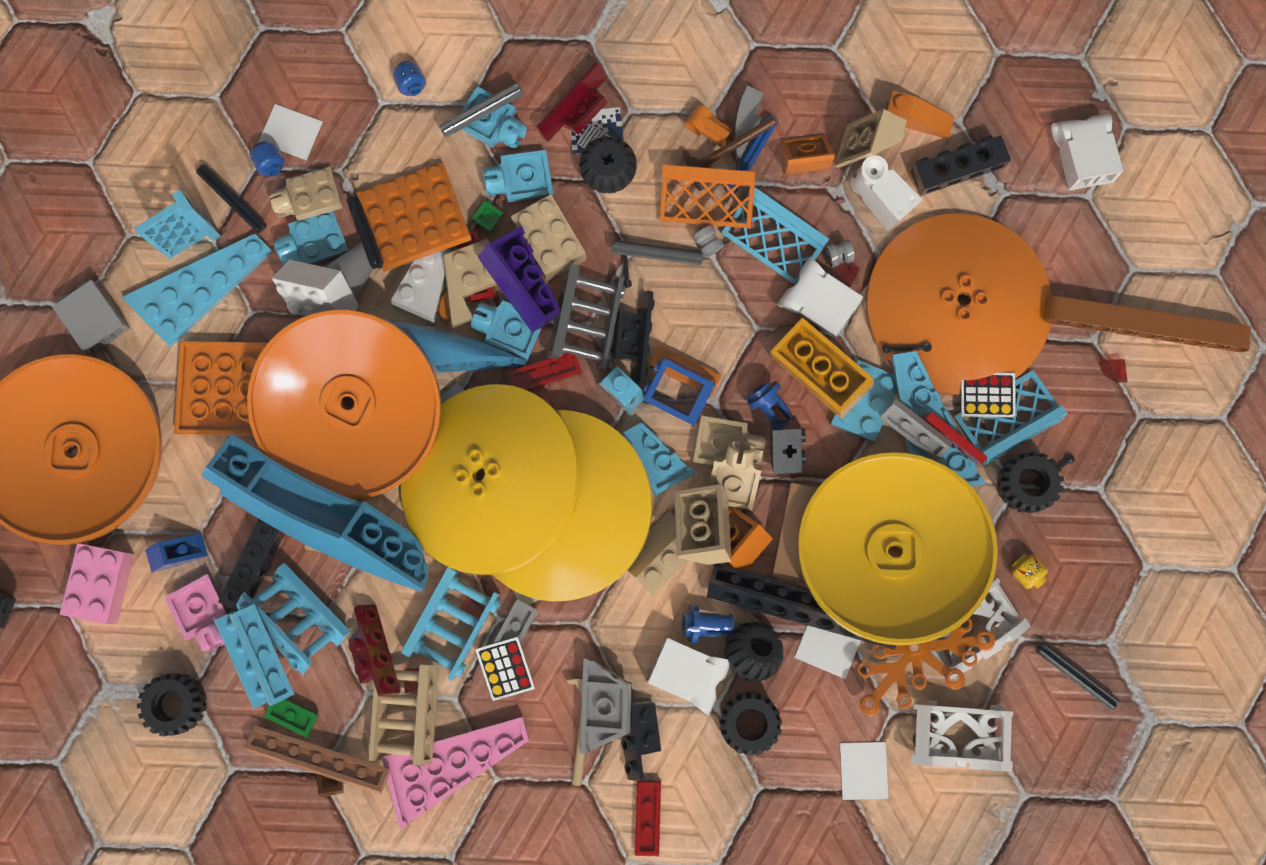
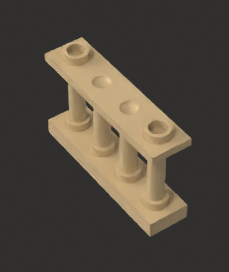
[367,664,439,766]

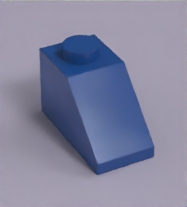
[145,533,208,572]

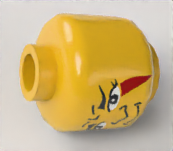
[1012,553,1048,589]

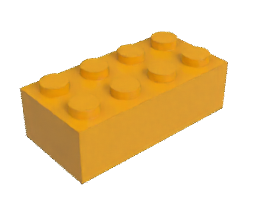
[770,318,874,419]

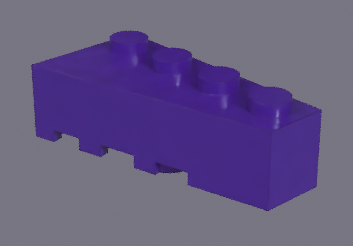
[478,226,561,333]

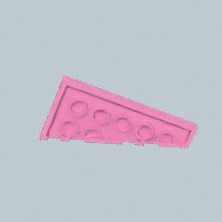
[382,717,529,829]

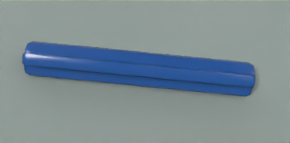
[725,115,778,195]

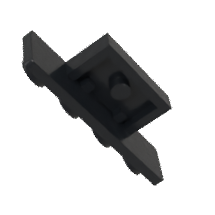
[612,291,655,384]
[621,682,661,781]

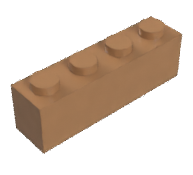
[770,483,818,583]

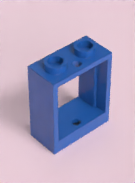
[643,356,717,426]

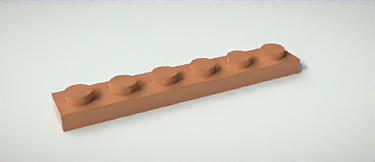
[244,725,390,794]

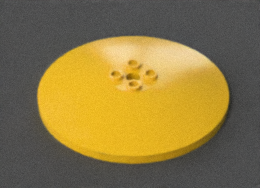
[401,384,580,575]
[476,410,653,601]
[798,452,998,645]

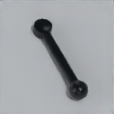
[623,255,632,288]
[882,343,932,354]
[1034,455,1075,487]

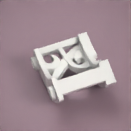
[931,578,1031,679]
[910,700,1013,771]

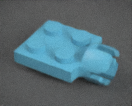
[460,86,527,148]
[483,150,553,202]
[274,211,349,265]
[471,300,542,361]

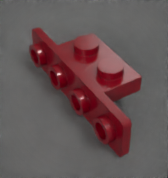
[537,62,608,142]
[348,604,401,696]

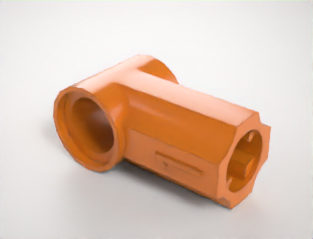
[684,104,733,147]

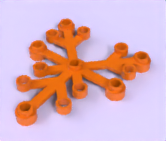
[857,618,995,716]

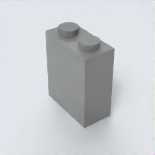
[52,280,130,356]

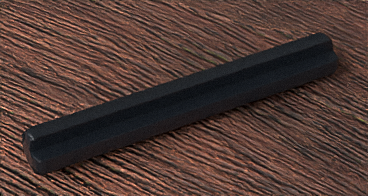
[196,164,267,233]
[347,196,384,269]
[1036,642,1120,710]

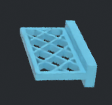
[721,187,829,285]
[135,190,221,259]
[953,370,1067,466]

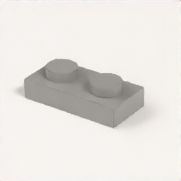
[494,599,539,644]

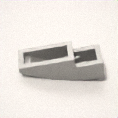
[734,85,764,163]

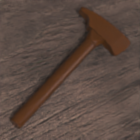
[683,115,777,191]

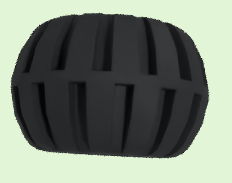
[579,136,637,194]
[724,622,784,682]

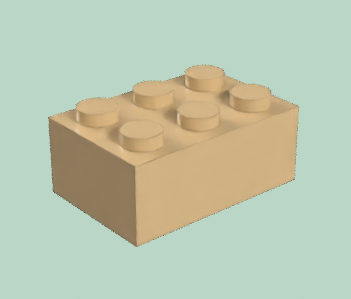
[511,194,587,282]

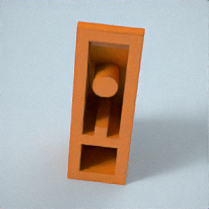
[886,90,955,139]

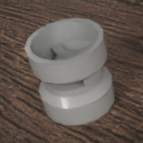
[693,225,724,257]
[825,240,855,268]

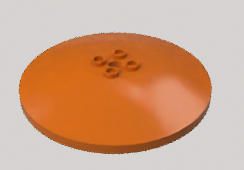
[866,213,1052,396]
[247,309,441,500]
[0,354,162,545]

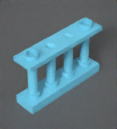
[236,563,350,675]
[401,567,501,681]
[214,604,294,709]

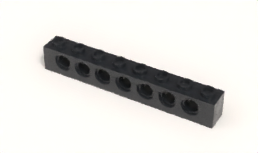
[707,563,896,650]

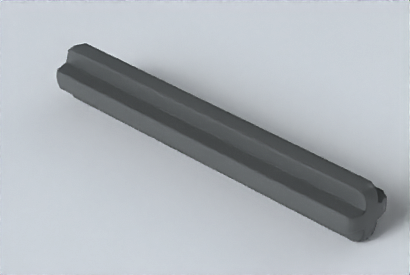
[439,83,523,137]
[612,240,703,266]

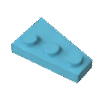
[621,423,696,496]

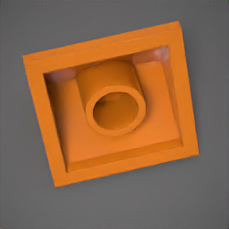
[780,134,834,175]

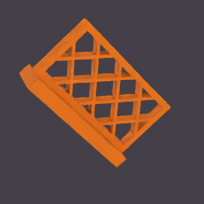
[659,165,757,229]

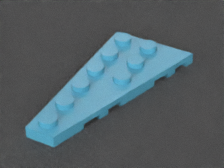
[122,234,273,347]
[891,351,985,486]

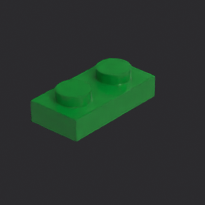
[263,699,319,738]

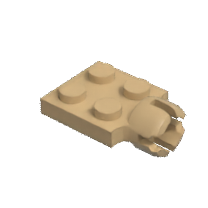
[269,167,343,221]
[693,416,766,466]
[709,440,762,511]

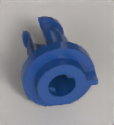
[746,380,797,421]
[681,604,734,643]

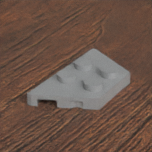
[580,658,631,754]

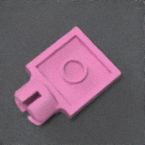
[164,574,229,652]

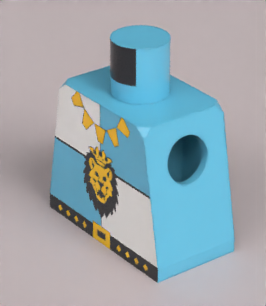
[597,366,645,415]

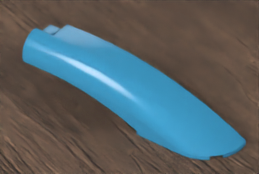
[285,320,528,373]
[201,433,428,592]

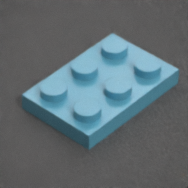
[830,360,897,443]

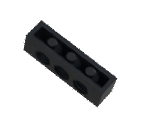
[911,135,1011,196]
[218,518,285,611]

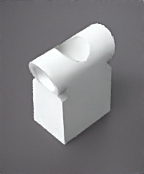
[1051,113,1124,190]
[850,155,923,231]
[776,257,863,339]
[646,637,730,716]

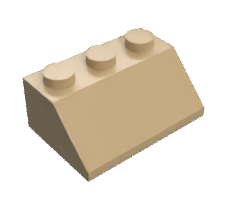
[834,109,907,168]
[675,484,731,565]
[627,512,687,596]

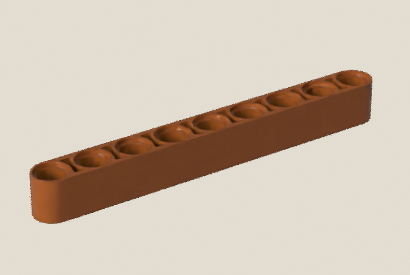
[1045,296,1251,352]

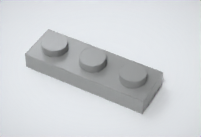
[880,399,953,461]

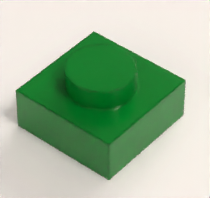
[472,200,505,234]

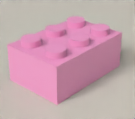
[59,543,134,624]

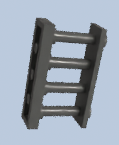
[547,263,626,370]

